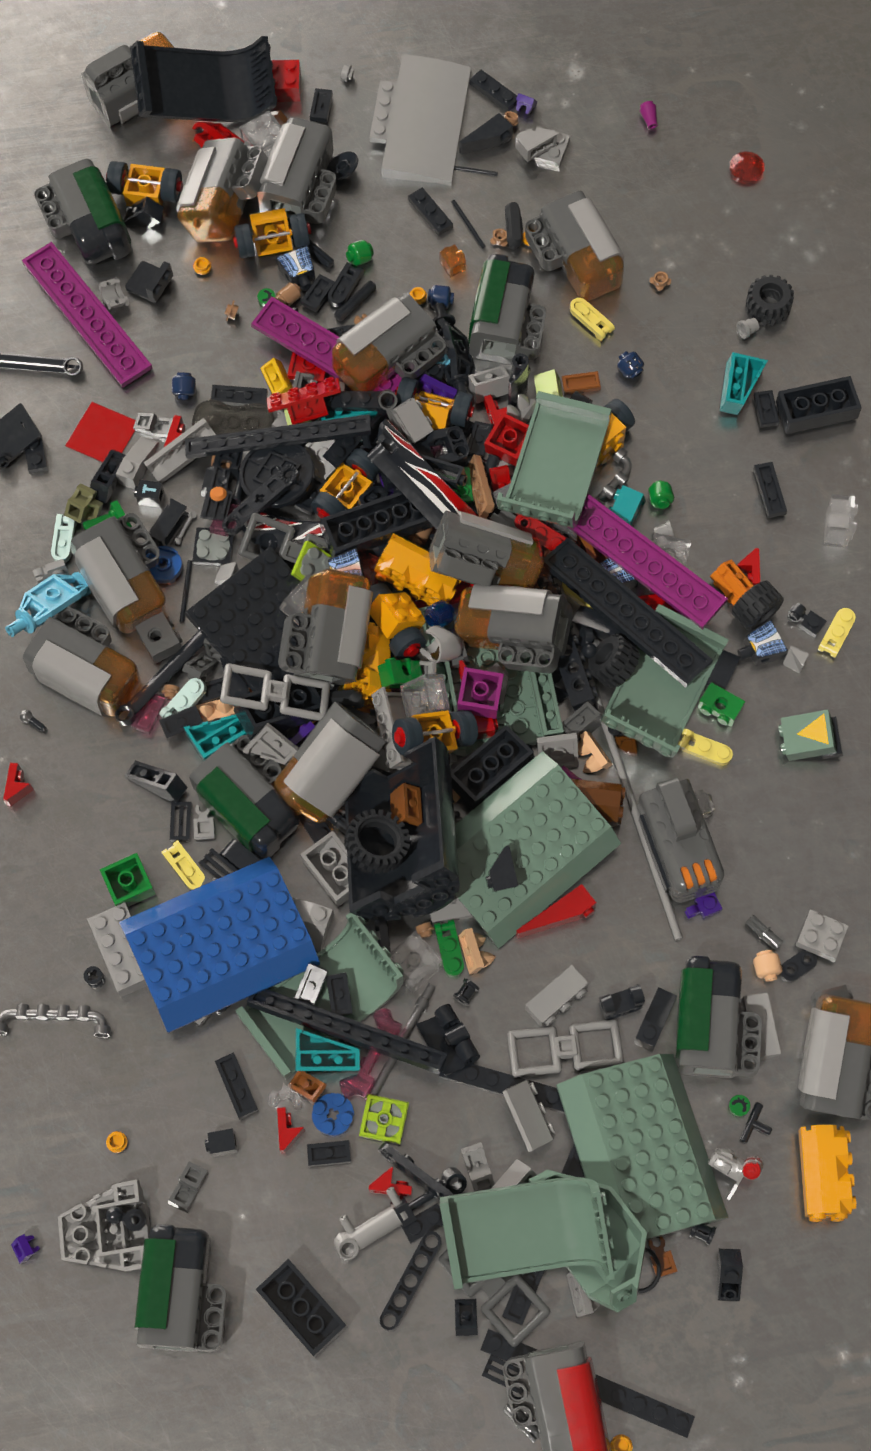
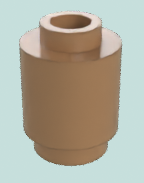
[274,283,301,306]
[408,528,433,547]

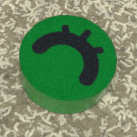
[257,288,275,307]
[729,1095,751,1117]

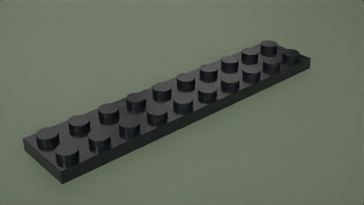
[541,537,713,688]

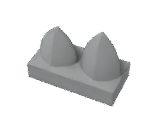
[507,394,536,423]
[566,1273,600,1318]

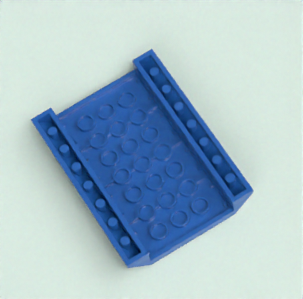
[119,856,320,1033]

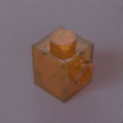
[439,244,466,278]

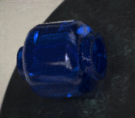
[424,600,454,628]

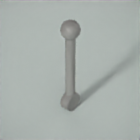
[174,511,197,545]

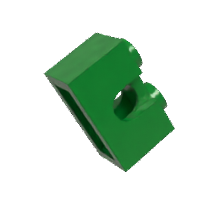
[378,658,424,689]
[698,682,746,727]

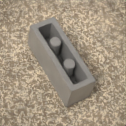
[525,965,588,1027]
[740,992,781,1061]

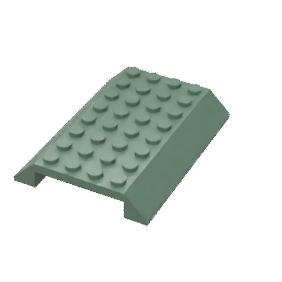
[419,605,564,757]
[455,751,621,949]
[556,1054,729,1240]

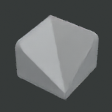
[783,646,809,673]

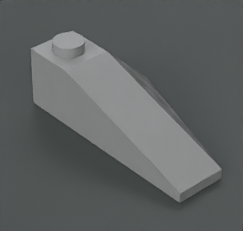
[292,898,334,952]

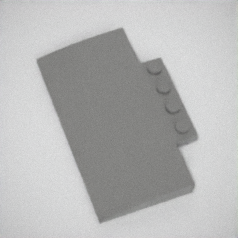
[369,54,471,185]

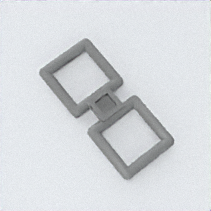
[220,664,330,721]
[507,1020,625,1077]

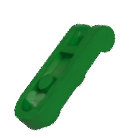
[434,919,464,977]

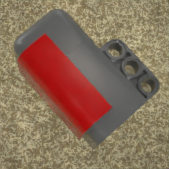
[503,1342,610,1451]

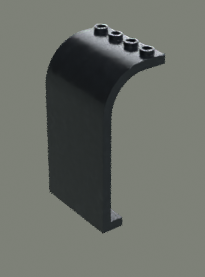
[130,36,277,122]

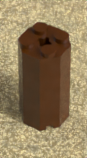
[570,778,626,827]

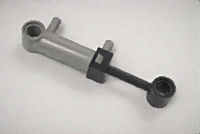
[334,1167,467,1260]

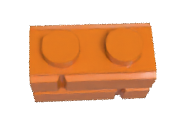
[710,559,754,605]

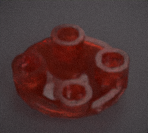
[729,151,765,182]

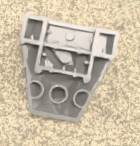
[58,1180,150,1271]

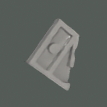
[243,723,298,764]

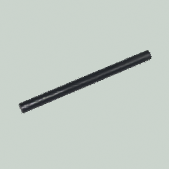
[454,166,498,176]
[451,200,486,249]
[179,560,192,623]

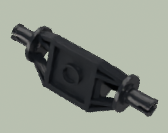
[432,303,475,394]

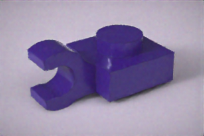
[685,893,723,919]

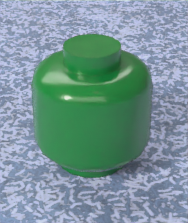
[346,240,374,266]
[648,480,675,509]

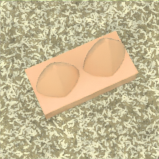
[196,699,235,722]
[578,731,613,773]
[458,928,496,975]

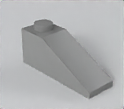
[116,436,159,489]

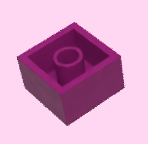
[457,667,504,719]

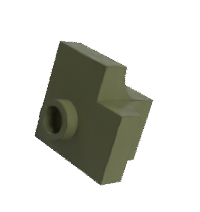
[64,483,103,523]

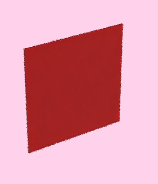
[65,402,136,462]

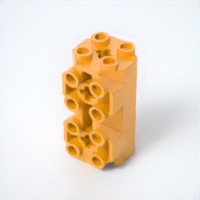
[374,533,461,606]
[344,622,392,713]
[798,1125,856,1222]

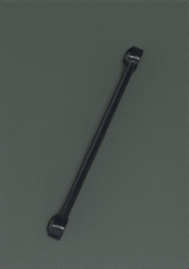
[0,353,83,376]
[115,630,205,726]

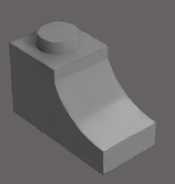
[515,128,557,162]

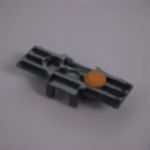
[200,452,243,521]

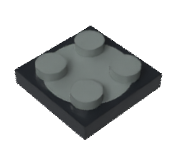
[192,527,234,566]

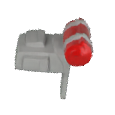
[708,1147,764,1201]

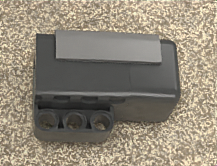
[258,117,337,225]

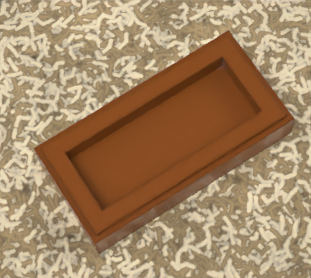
[561,371,601,395]

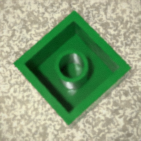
[99,853,156,907]

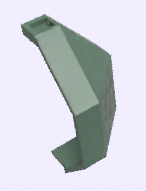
[529,1169,647,1313]

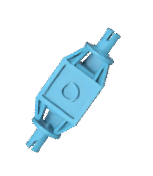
[5,572,91,637]

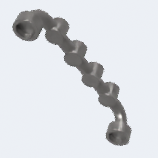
[553,447,632,529]
[0,1004,111,1038]

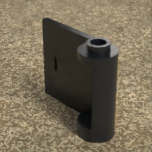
[0,403,42,468]

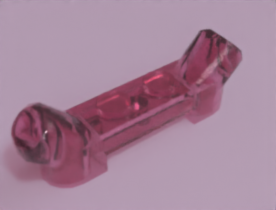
[339,1008,403,1099]

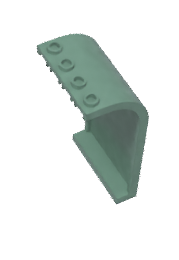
[497,391,611,529]
[600,604,729,758]
[236,913,404,1080]
[440,1177,618,1289]

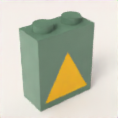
[779,710,837,761]

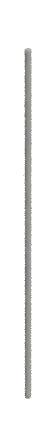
[540,544,683,941]

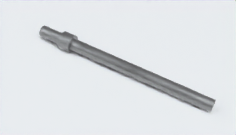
[369,983,435,1096]

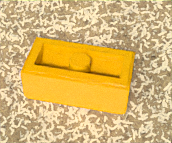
[260,358,293,394]

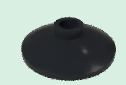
[327,151,359,181]

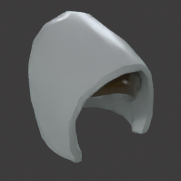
[420,625,463,663]

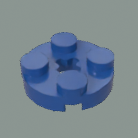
[146,546,183,584]
[312,1093,354,1137]

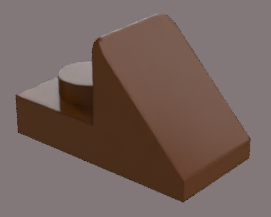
[287,1071,327,1105]

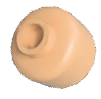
[753,950,782,982]

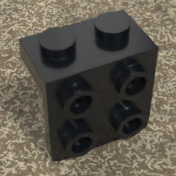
[125,261,173,303]

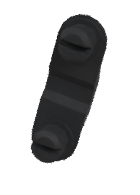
[505,202,523,250]
[320,690,365,709]

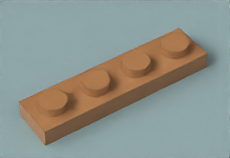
[467,455,495,519]

